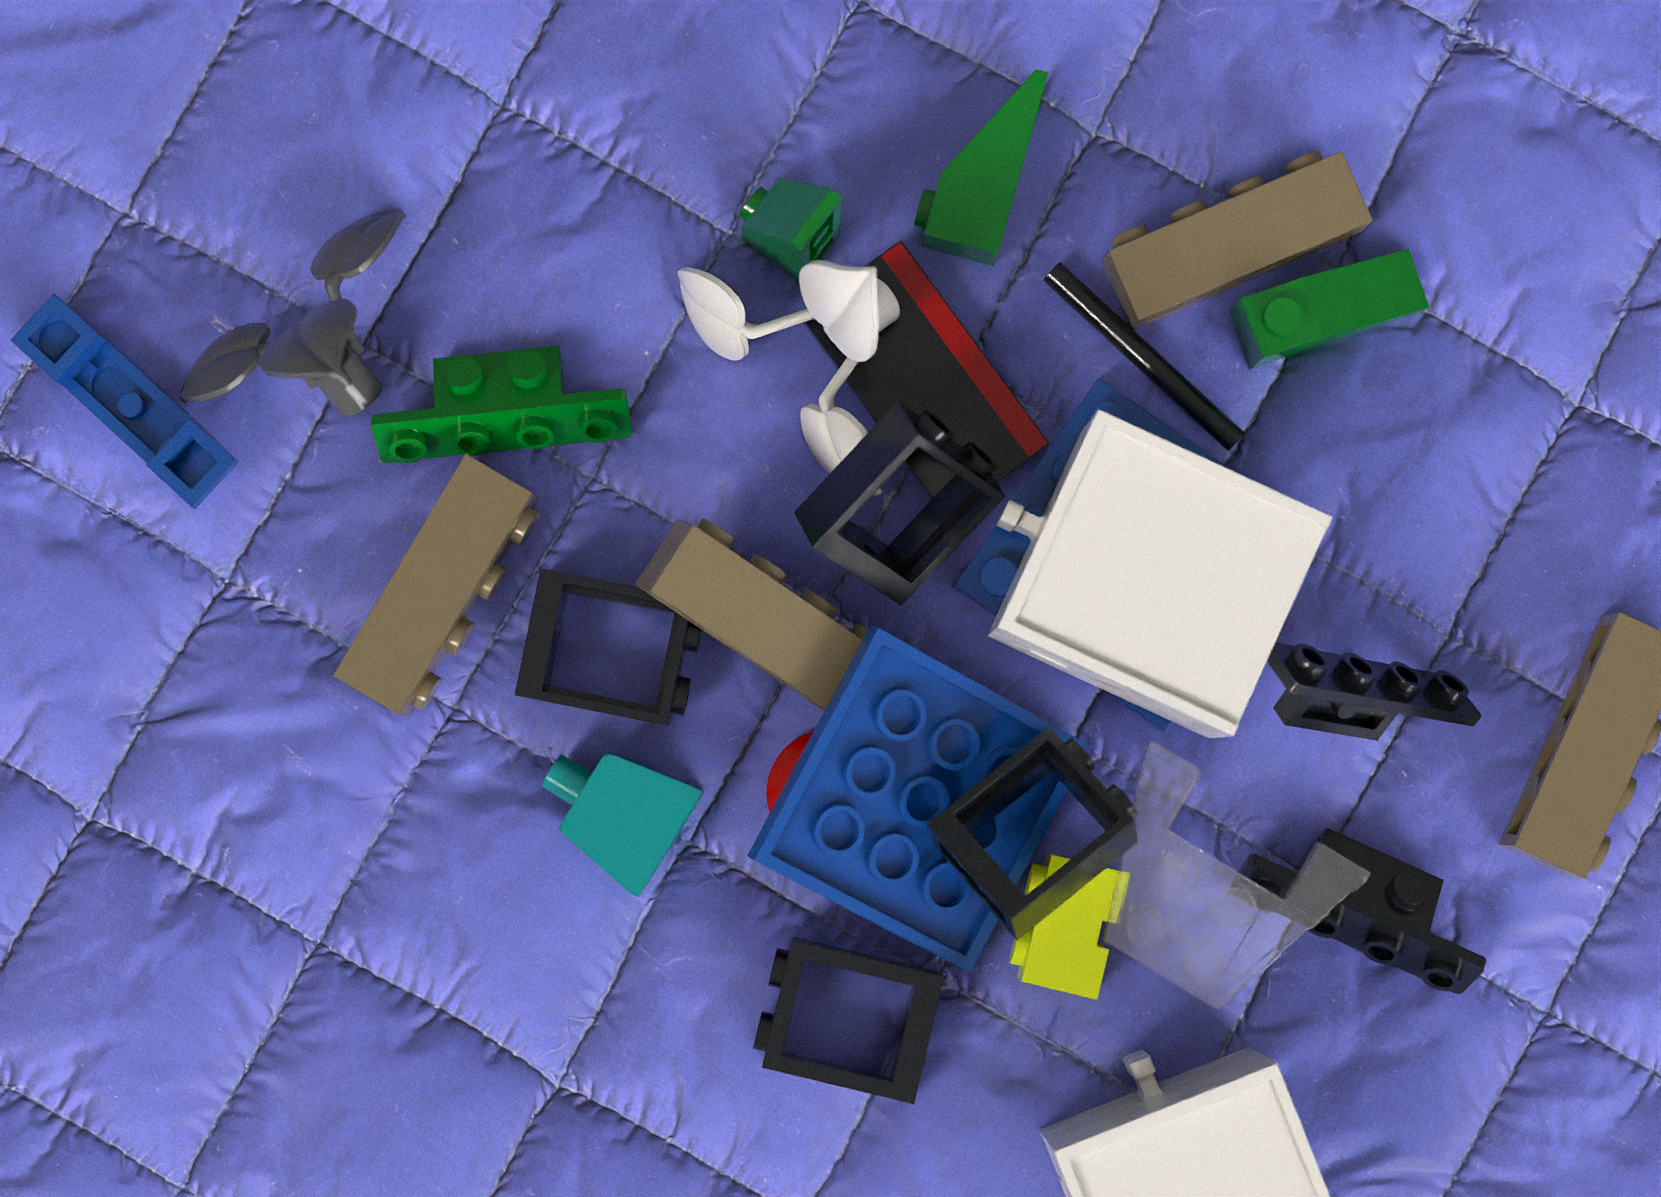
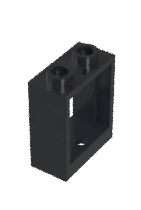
[794,401,1006,606]
[515,568,702,726]
[927,727,1138,940]
[753,936,944,1104]

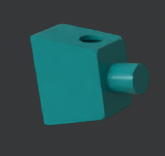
[541,752,704,898]

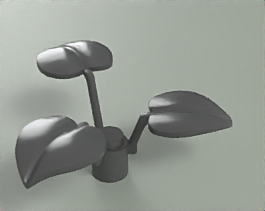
[179,210,406,417]

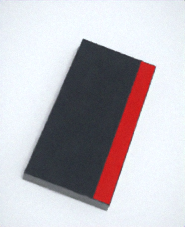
[803,240,1050,499]

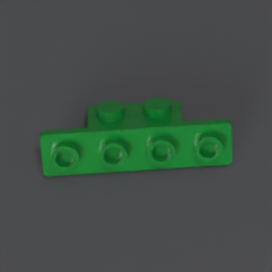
[371,346,632,463]

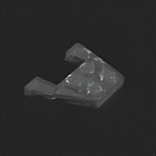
[1103,740,1371,1010]

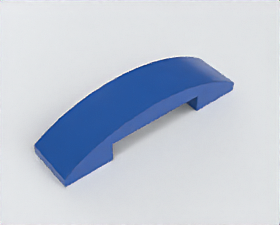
[11,293,238,509]

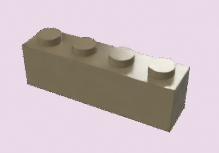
[1102,151,1373,330]
[333,454,540,716]
[634,518,868,711]
[1499,612,1661,879]

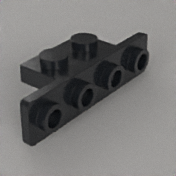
[1267,642,1482,741]
[1228,828,1487,994]

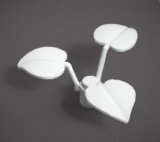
[677,260,900,496]

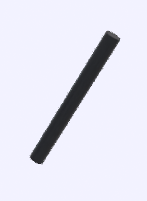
[1043,262,1245,451]

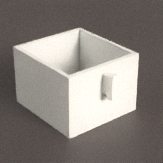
[987,409,1333,738]
[1040,1046,1330,1197]

